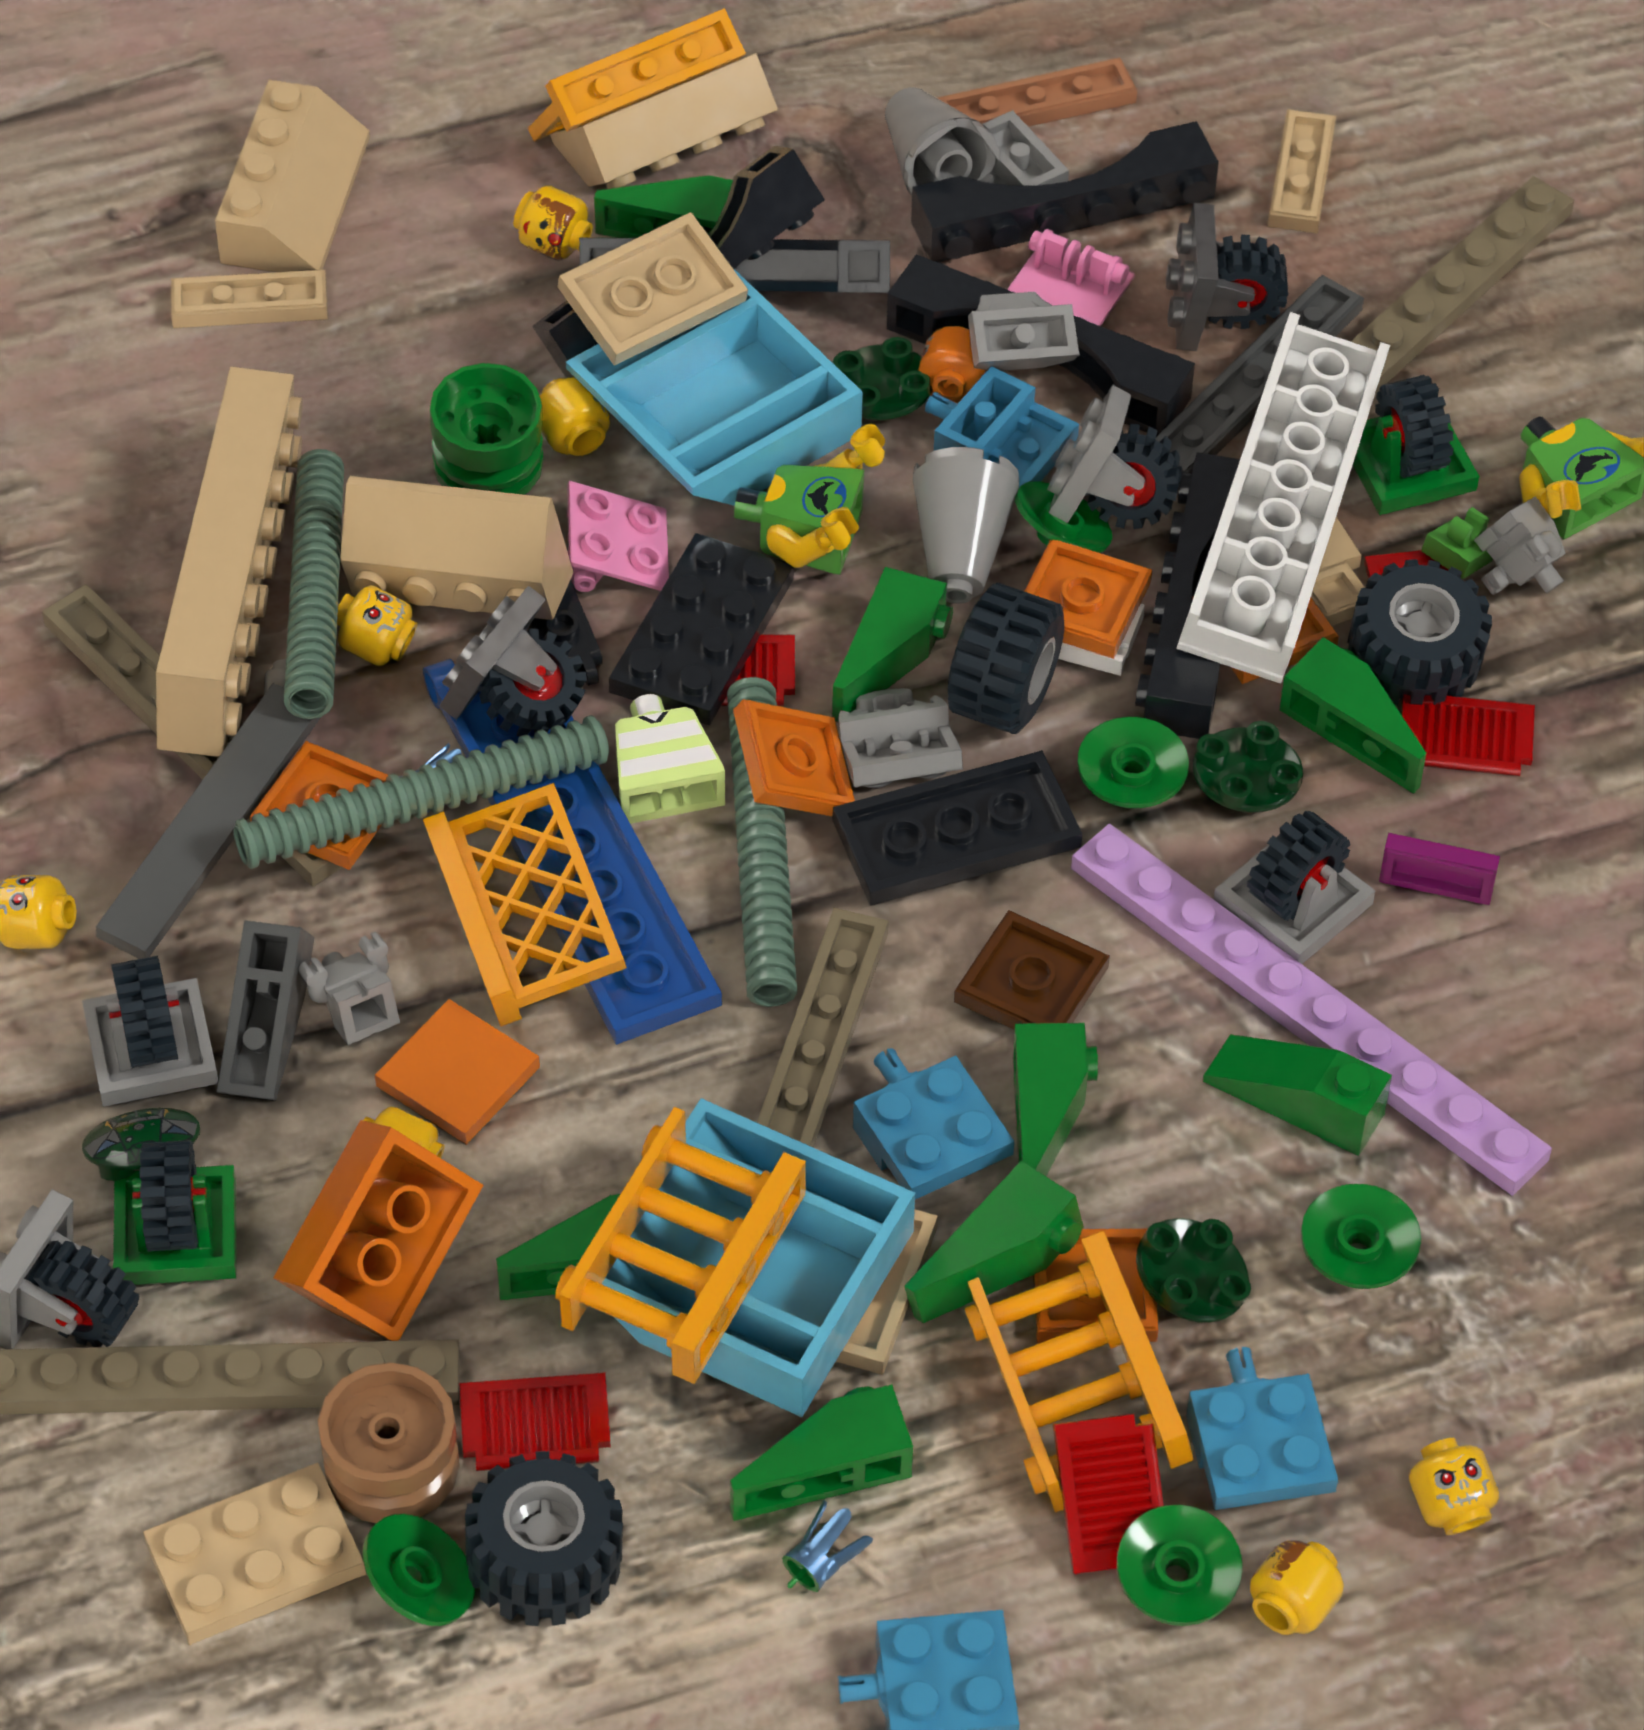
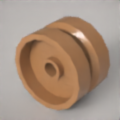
[318,1362,460,1523]

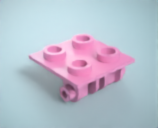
[1007,229,1135,326]
[567,481,669,592]

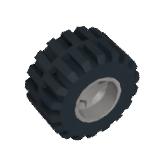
[1347,559,1492,706]
[947,582,1064,734]
[465,1451,623,1626]

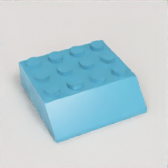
[566,269,862,506]
[602,1098,915,1417]

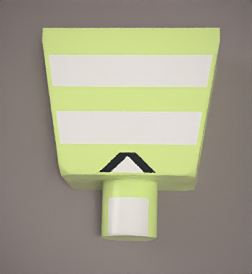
[615,694,725,824]

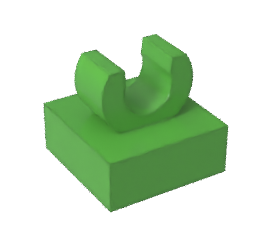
[1421,507,1493,579]

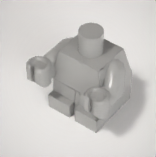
[1474,497,1566,595]
[299,932,400,1045]

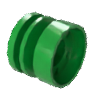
[430,363,544,495]

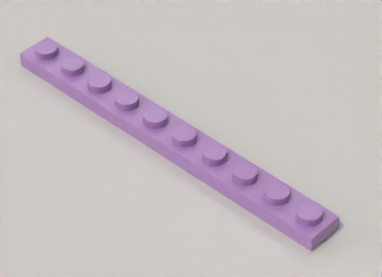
[1071,823,1552,1196]

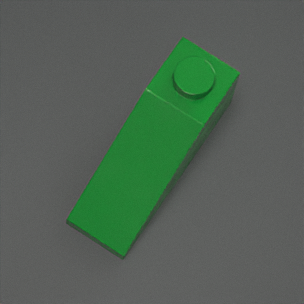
[594,175,733,238]
[832,567,953,722]
[1279,637,1426,794]
[1012,1023,1098,1176]
[1203,1034,1392,1156]
[904,1161,1084,1323]
[496,1194,620,1301]
[730,1384,913,1521]

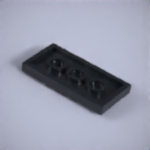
[609,533,794,726]
[832,750,1083,906]

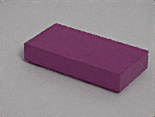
[1379,832,1500,905]

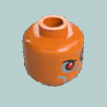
[918,326,987,403]

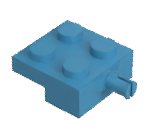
[925,366,1079,487]
[853,1048,1015,1200]
[1186,1347,1338,1510]
[838,1610,1020,1730]

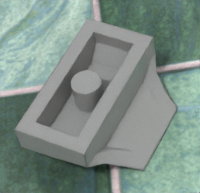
[983,110,1069,186]
[968,292,1079,371]

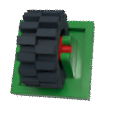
[1352,375,1480,515]
[113,1140,237,1285]

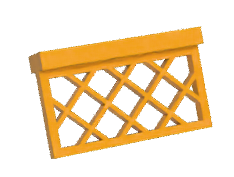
[528,8,746,142]
[423,783,627,1027]

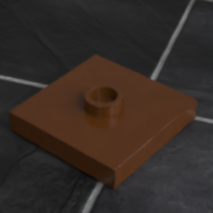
[954,910,1110,1030]

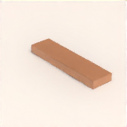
[937,58,1137,127]

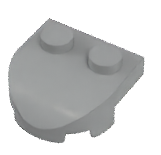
[839,688,963,788]

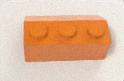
[273,1120,484,1341]

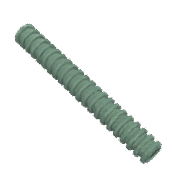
[284,449,344,719]
[727,677,798,1007]
[234,715,609,869]

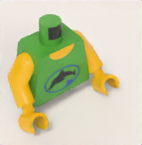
[1519,416,1644,540]
[734,424,885,575]

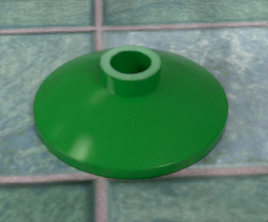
[1015,481,1113,553]
[1077,717,1189,808]
[1301,1184,1421,1289]
[1117,1505,1243,1626]
[363,1514,475,1626]

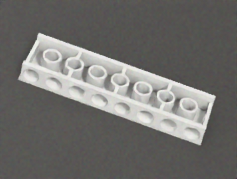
[1176,312,1390,684]

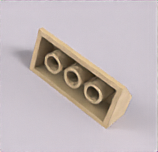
[550,53,778,189]
[215,80,370,272]
[340,476,573,620]

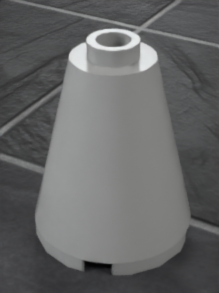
[885,87,1000,196]
[913,447,1020,604]

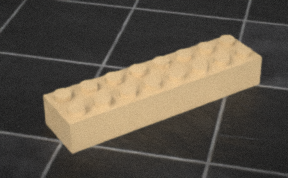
[156,367,303,757]

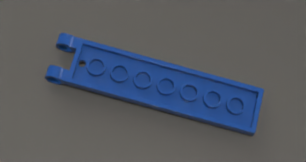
[423,659,722,1045]

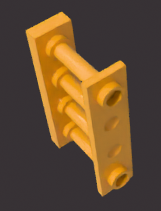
[555,1106,806,1384]
[964,1231,1194,1513]

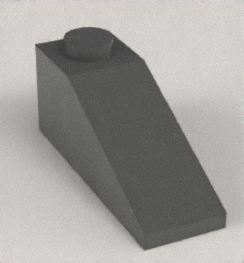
[217,920,315,1101]

